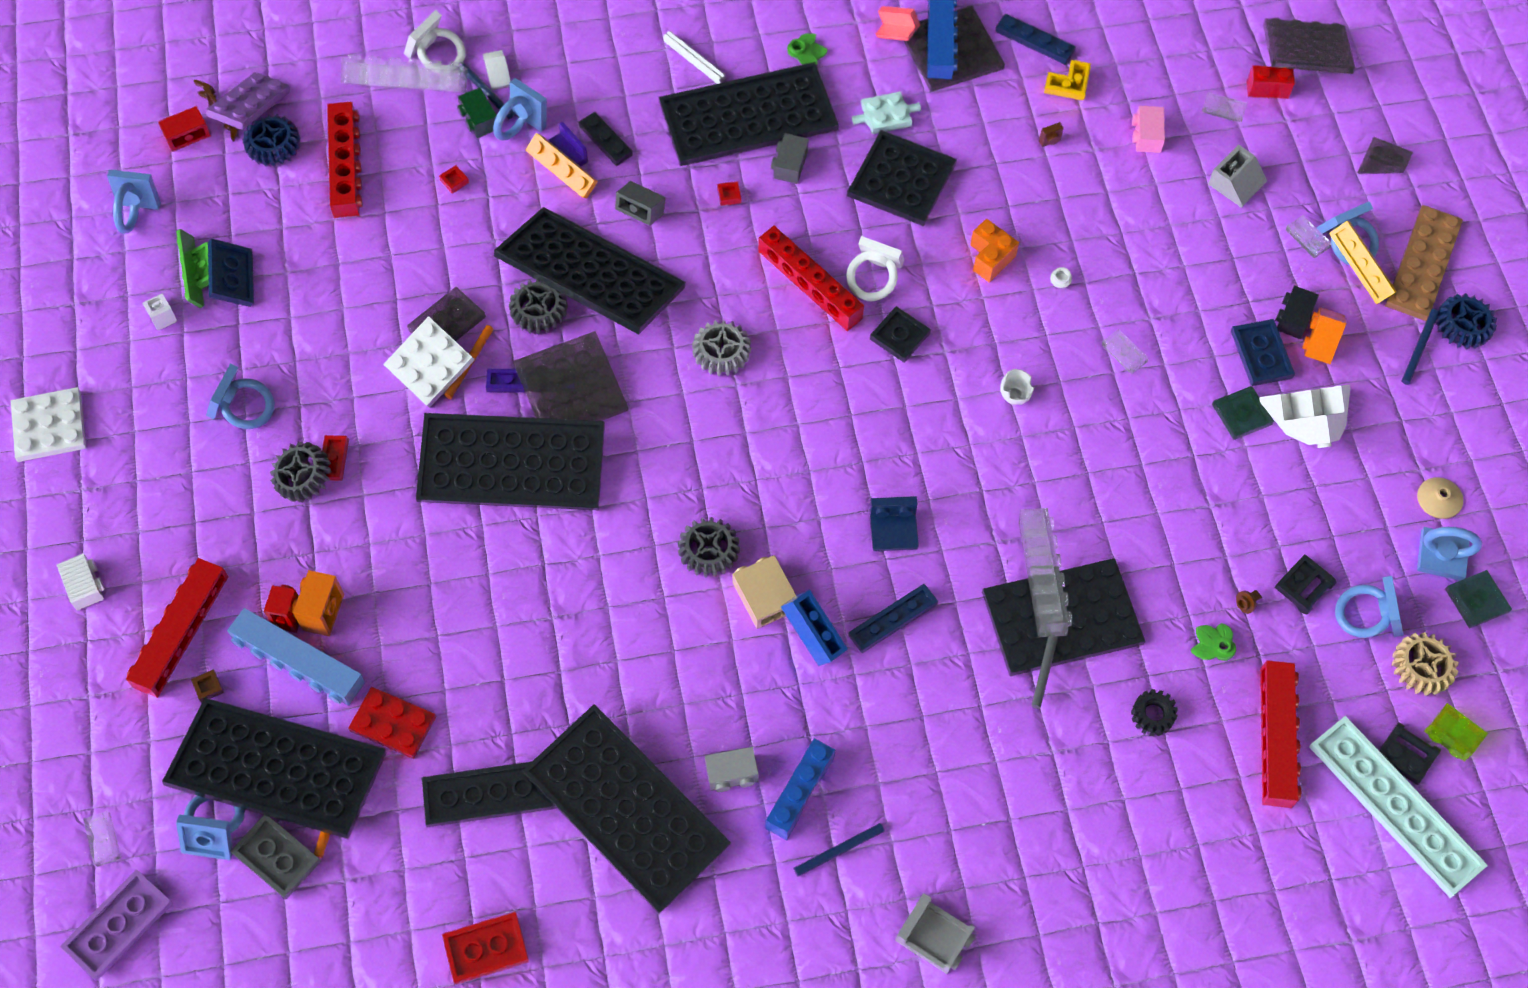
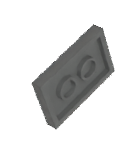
[230,815,321,900]

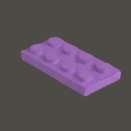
[206,72,290,130]
[60,869,173,981]

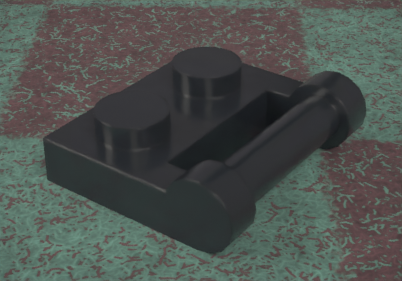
[1274,554,1336,615]
[1379,722,1441,785]

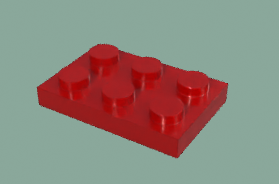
[348,686,436,759]
[442,911,529,985]

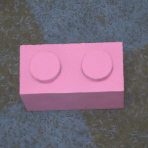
[1132,106,1165,153]

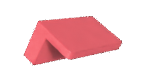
[876,6,920,41]

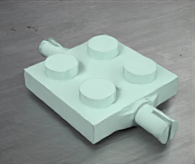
[852,92,921,134]

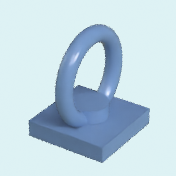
[493,78,547,141]
[107,169,161,234]
[1315,201,1379,265]
[206,363,275,429]
[1417,527,1482,581]
[1335,576,1404,638]
[176,795,245,860]

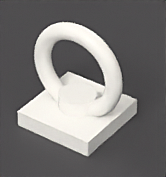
[404,10,466,74]
[846,236,904,301]

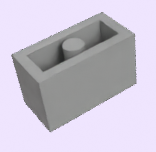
[705,747,758,792]

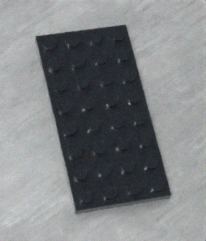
[659,62,839,166]
[494,207,686,335]
[416,413,605,511]
[162,698,386,839]
[522,704,731,915]

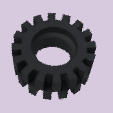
[1131,689,1178,736]

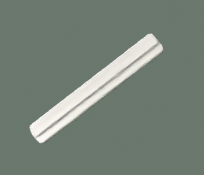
[664,31,725,84]

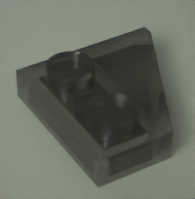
[1357,137,1413,174]

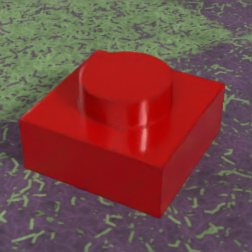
[439,165,469,194]
[717,181,741,206]

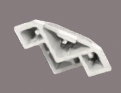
[1260,384,1350,448]

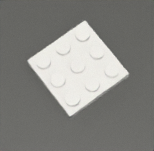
[383,316,475,408]
[10,387,86,462]

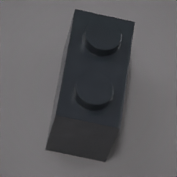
[1275,285,1319,339]

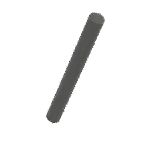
[1031,619,1062,709]

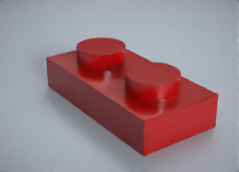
[322,435,349,481]

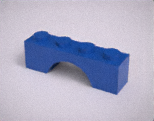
[765,738,835,840]

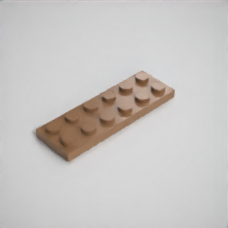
[1385,205,1463,321]

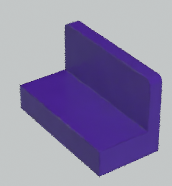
[548,121,588,167]

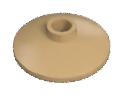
[1417,477,1463,519]

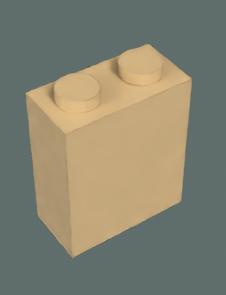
[732,555,796,629]

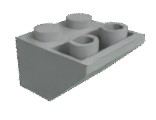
[1208,145,1267,208]

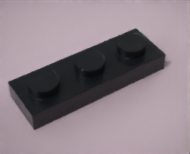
[578,112,633,166]

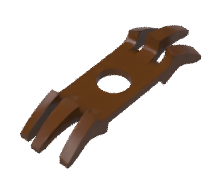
[193,80,239,142]

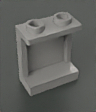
[895,893,976,974]

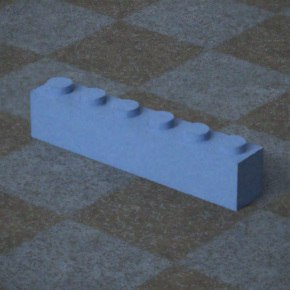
[227,608,365,706]

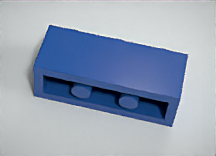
[781,589,848,666]

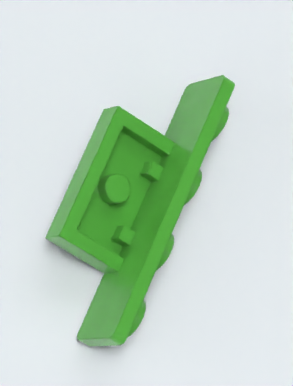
[176,229,209,308]

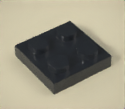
[870,306,931,363]

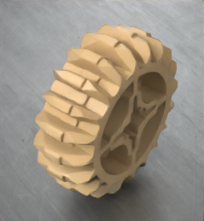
[1391,632,1459,696]

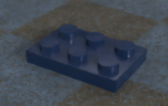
[208,238,254,307]
[1231,319,1295,386]

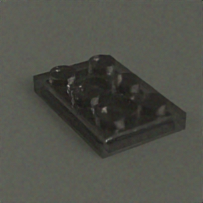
[407,287,486,341]

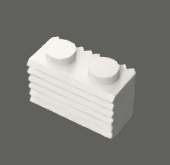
[57,553,105,610]

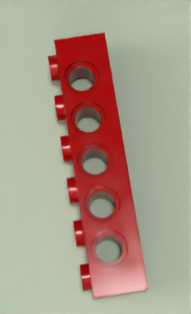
[327,102,363,218]
[758,226,864,331]

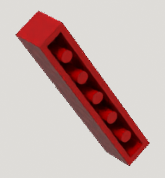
[126,558,229,698]
[1260,660,1302,808]

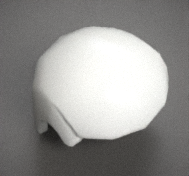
[1000,369,1034,405]

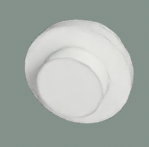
[1050,267,1072,288]

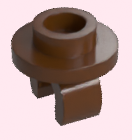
[1236,590,1262,614]

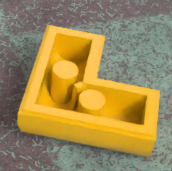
[1044,60,1091,100]

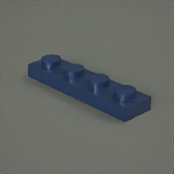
[995,13,1076,65]
[848,584,938,653]

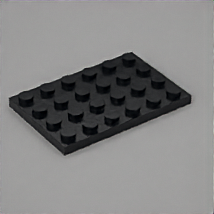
[982,558,1145,676]

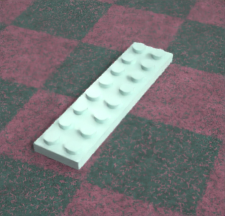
[1309,716,1488,898]

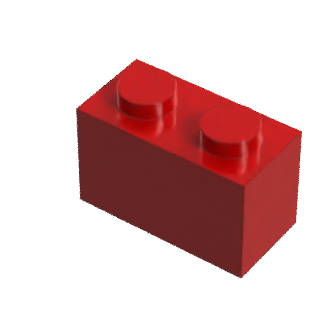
[1247,65,1295,99]
[158,106,211,152]
[264,585,299,633]

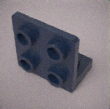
[869,496,919,551]

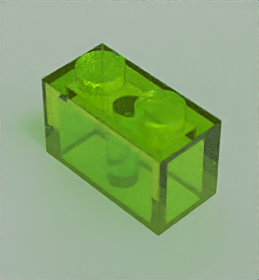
[1424,703,1488,762]

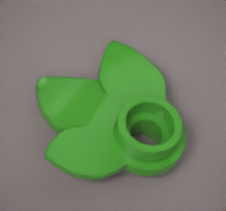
[787,33,827,66]
[1191,623,1236,661]

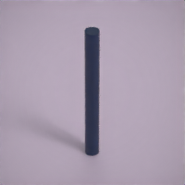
[459,63,514,119]
[1401,309,1439,385]
[793,823,885,877]

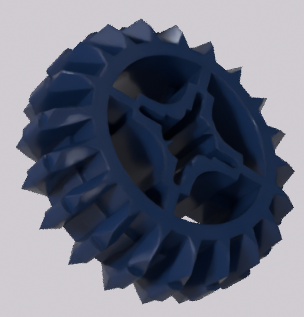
[243,114,300,167]
[1435,293,1497,350]

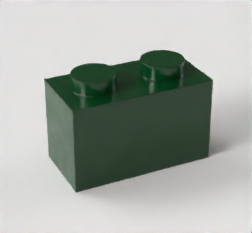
[457,87,497,138]

